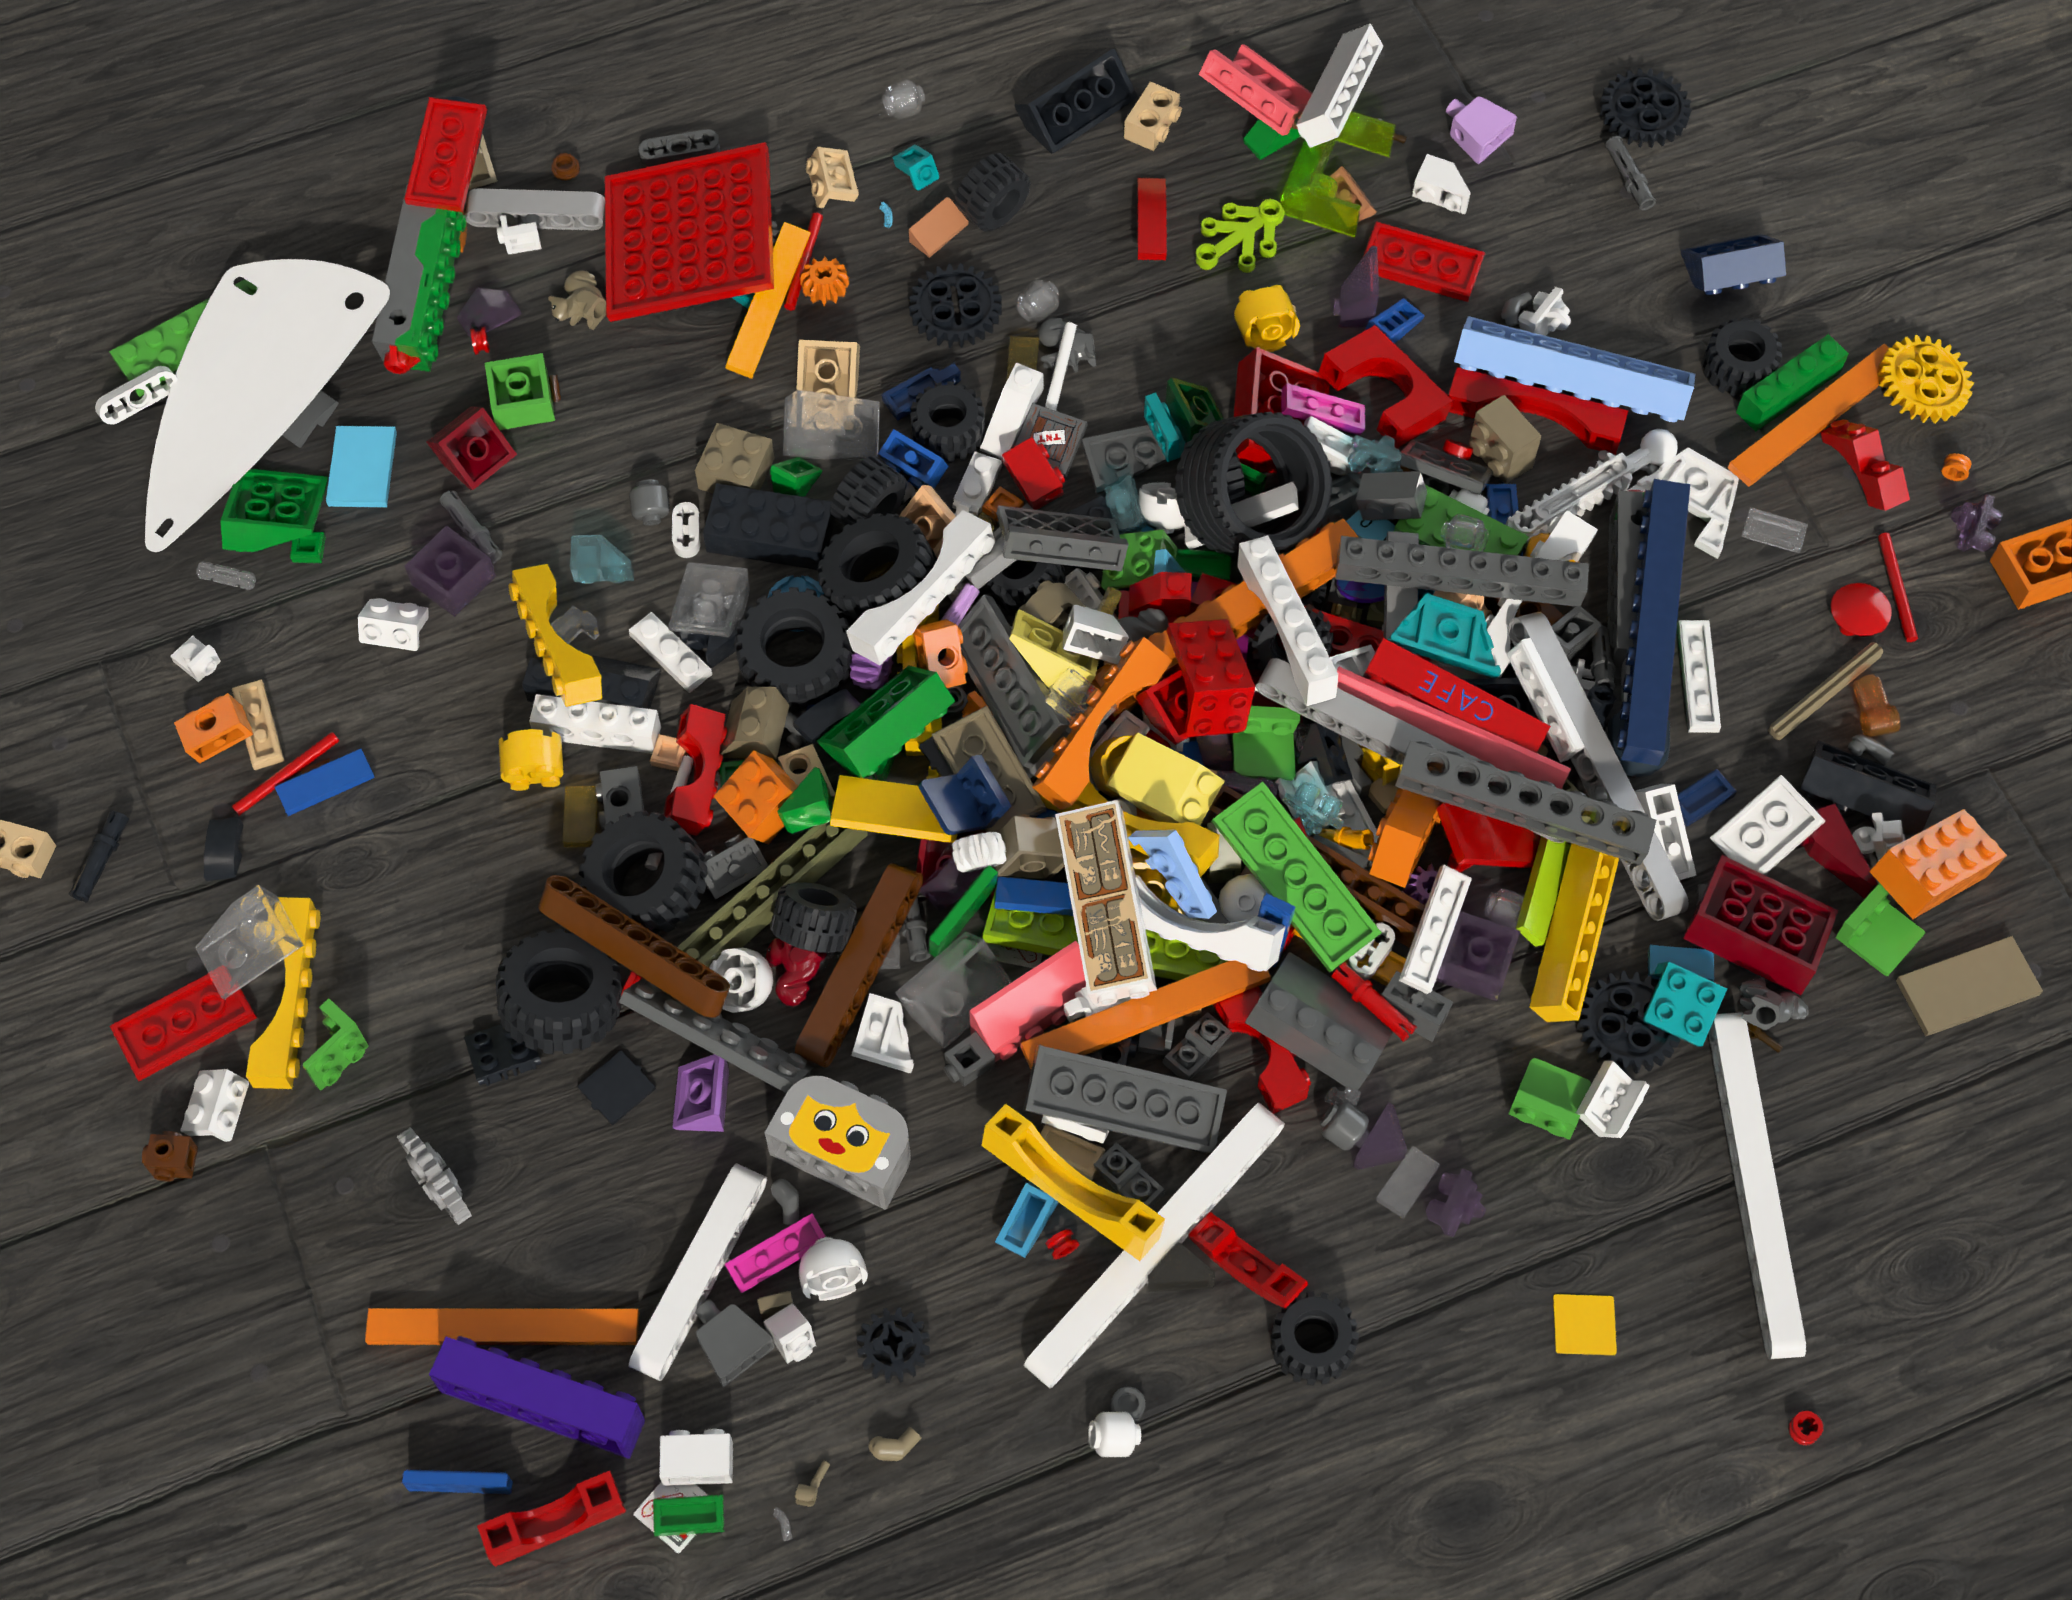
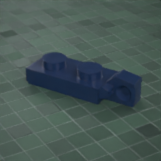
[882,363,961,421]

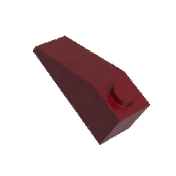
[1800,804,1878,899]

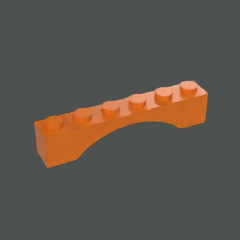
[1032,637,1172,810]

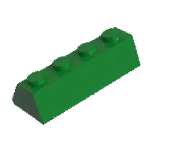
[817,665,955,778]

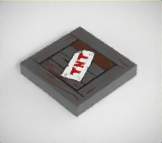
[1015,403,1088,477]

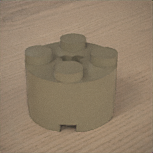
[1019,580,1086,631]

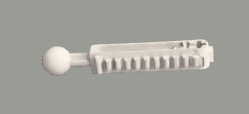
[1506,428,1678,548]

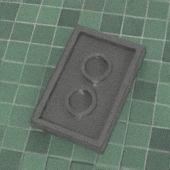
[1396,440,1493,495]

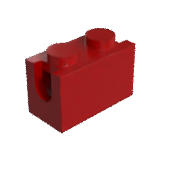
[1002,437,1065,510]

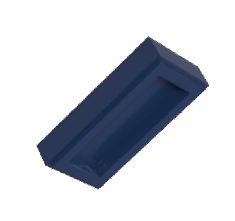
[1677,769,1737,827]

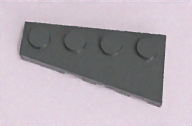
[1082,425,1167,493]

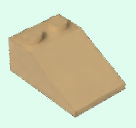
[795,340,860,431]

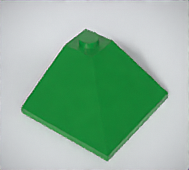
[220,469,329,552]

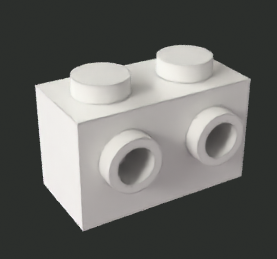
[660,1429,733,1485]

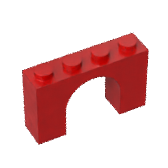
[1318,325,1453,449]

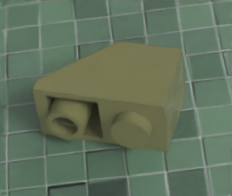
[1207,823,1241,884]

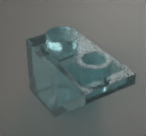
[570,535,634,584]

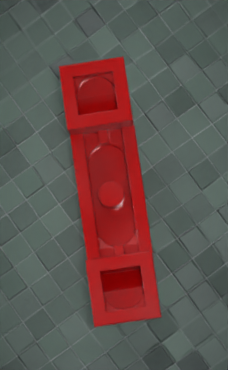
[1188,1212,1308,1308]

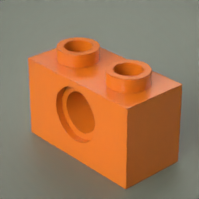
[913,619,968,688]
[174,693,254,763]

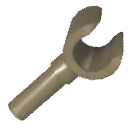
[795,1461,830,1507]

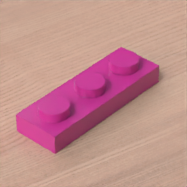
[1282,383,1365,435]
[724,1213,826,1293]

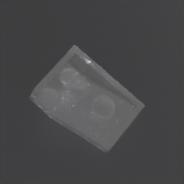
[783,390,880,460]
[668,562,750,637]
[195,885,304,999]

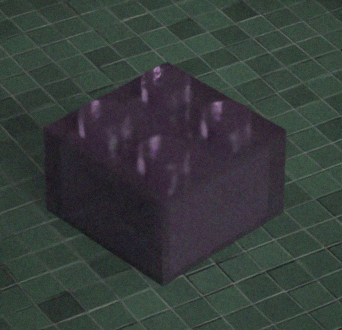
[405,525,496,617]
[1436,911,1520,1001]

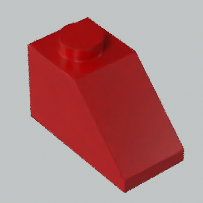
[1128,572,1192,617]

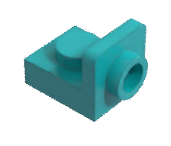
[893,144,939,191]

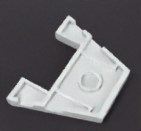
[1623,448,1739,559]

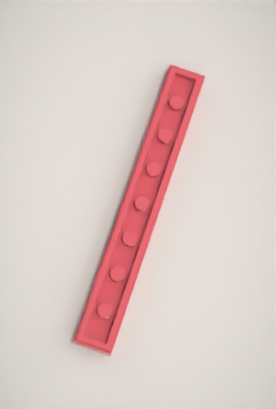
[1337,666,1571,789]

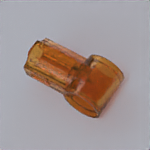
[1852,674,1900,737]

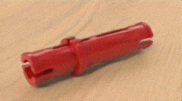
[1331,962,1417,1042]

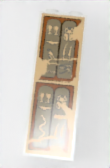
[1055,800,1157,1006]

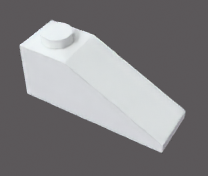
[980,362,1044,460]
[1635,784,1696,880]

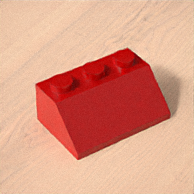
[1135,670,1189,745]

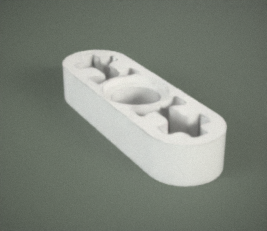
[95,366,177,424]

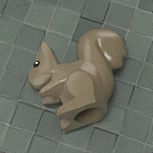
[548,270,606,330]

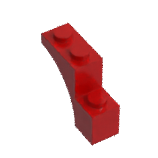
[1820,419,1910,511]

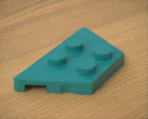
[1387,593,1501,679]

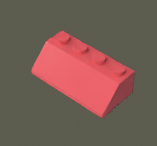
[969,940,1086,1062]

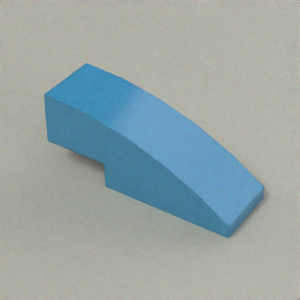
[995,1181,1059,1258]

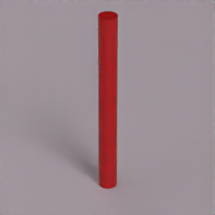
[784,213,823,311]
[1878,533,1918,642]
[231,732,339,816]

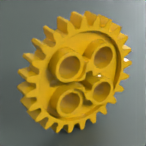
[1878,335,1974,423]

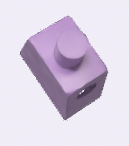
[1446,97,1517,164]

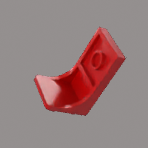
[1167,619,1255,737]

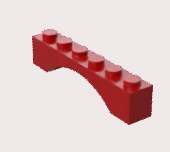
[1449,367,1628,455]

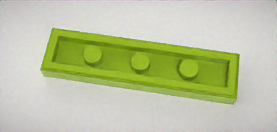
[1515,836,1571,947]

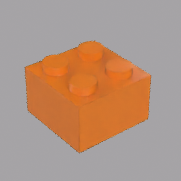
[713,750,798,845]

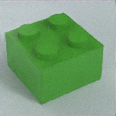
[485,353,555,430]

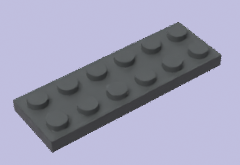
[958,595,1069,768]
[619,978,814,1093]
[1023,1045,1227,1154]

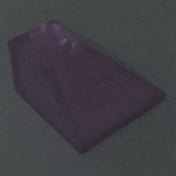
[1333,246,1379,328]

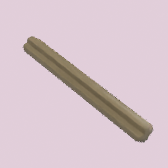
[1768,642,1883,740]

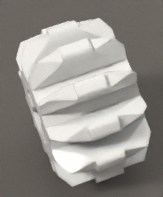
[952,832,1006,872]

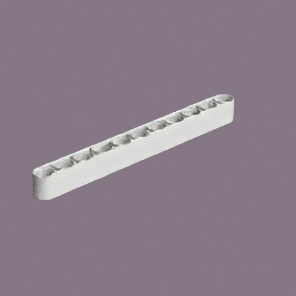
[1708,1012,1806,1359]
[1024,1103,1285,1388]

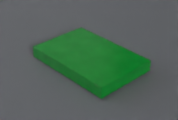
[929,865,998,960]

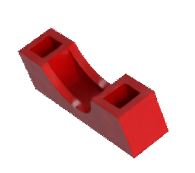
[663,704,727,836]
[1213,986,1311,1114]
[477,1471,626,1567]

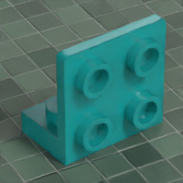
[1144,393,1185,462]
[1643,961,1727,1047]

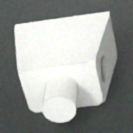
[1063,605,1129,664]

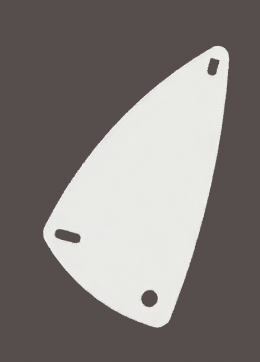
[145,259,390,552]

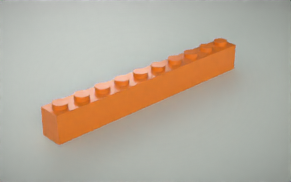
[1093,518,1359,717]

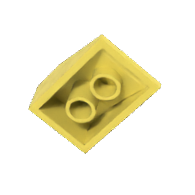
[1009,609,1099,705]
[1105,732,1225,825]

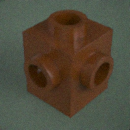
[142,1131,198,1181]

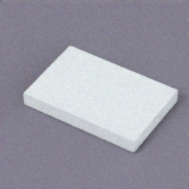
[1710,775,1825,875]

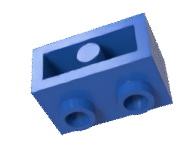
[878,429,948,489]

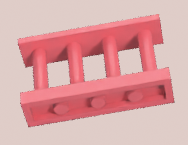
[1199,44,1312,136]

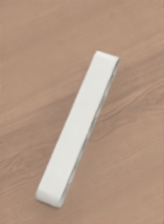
[629,1163,767,1381]

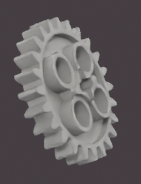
[397,1127,472,1225]

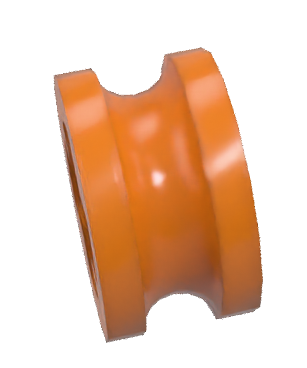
[1941,453,1972,481]

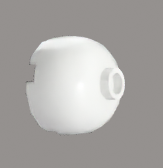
[1138,482,1185,534]
[1218,874,1267,923]
[710,948,774,1013]
[799,1237,868,1301]

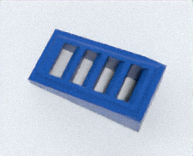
[1364,298,1424,344]

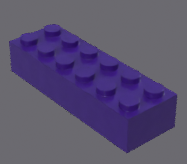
[429,1336,645,1459]

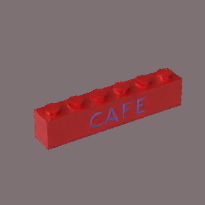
[1363,638,1551,753]

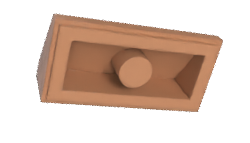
[1320,166,1377,225]
[909,197,969,258]

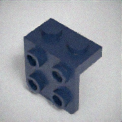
[918,755,1012,835]

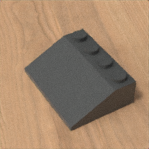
[1245,952,1393,1093]

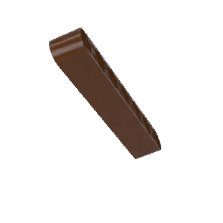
[795,863,923,1068]
[538,875,730,1018]

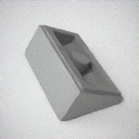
[965,537,1016,589]

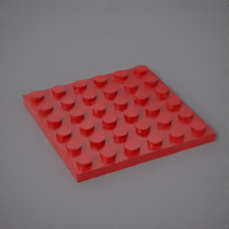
[605,142,774,322]

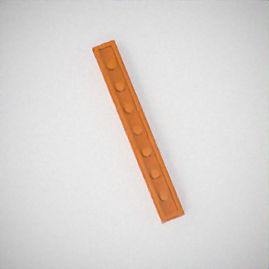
[1728,343,1889,487]
[1021,960,1271,1070]
[365,1309,639,1345]

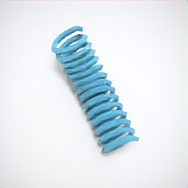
[880,202,893,227]

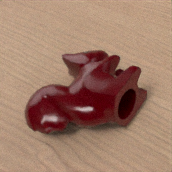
[765,938,827,1006]

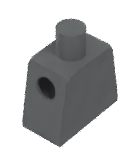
[695,1300,775,1387]

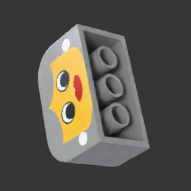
[765,1076,911,1210]

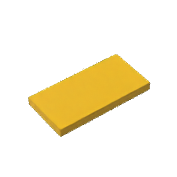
[830,775,957,843]

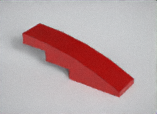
[1137,178,1167,260]

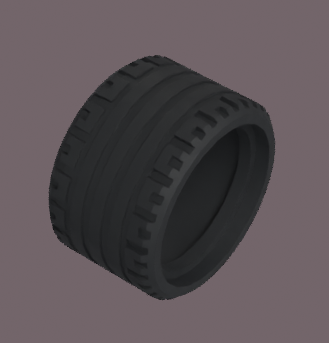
[1175,412,1332,556]

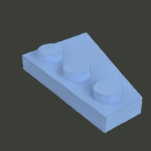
[1128,830,1217,919]

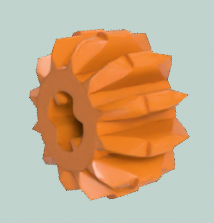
[800,255,849,306]

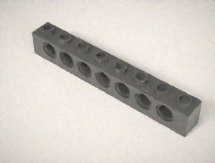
[1335,536,1589,607]
[1395,741,1657,865]

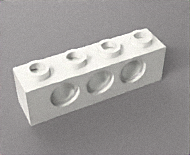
[529,694,661,754]

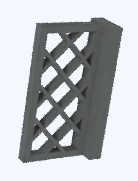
[996,506,1128,571]

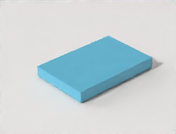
[326,426,397,507]

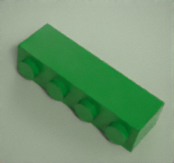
[1736,334,1849,432]

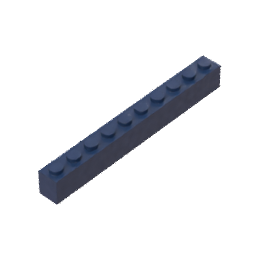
[1617,479,1691,766]

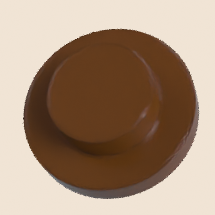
[551,153,580,181]

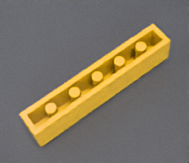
[1529,843,1619,1022]

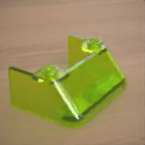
[1279,112,1396,238]

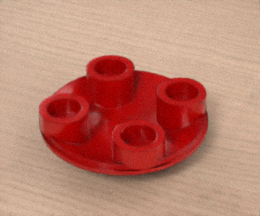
[1831,583,1892,636]

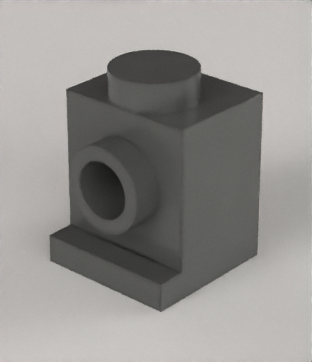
[943,1032,995,1087]

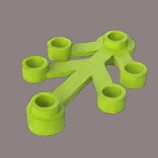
[1196,199,1285,273]

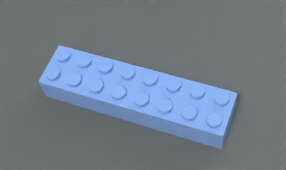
[1454,316,1695,422]

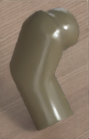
[869,1427,921,1461]

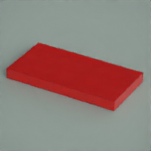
[404,97,487,212]
[1359,221,1485,302]
[1436,803,1541,868]
[110,964,257,1081]

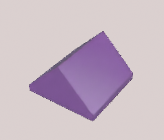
[673,1054,729,1132]

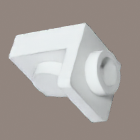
[496,215,542,254]
[171,635,221,682]

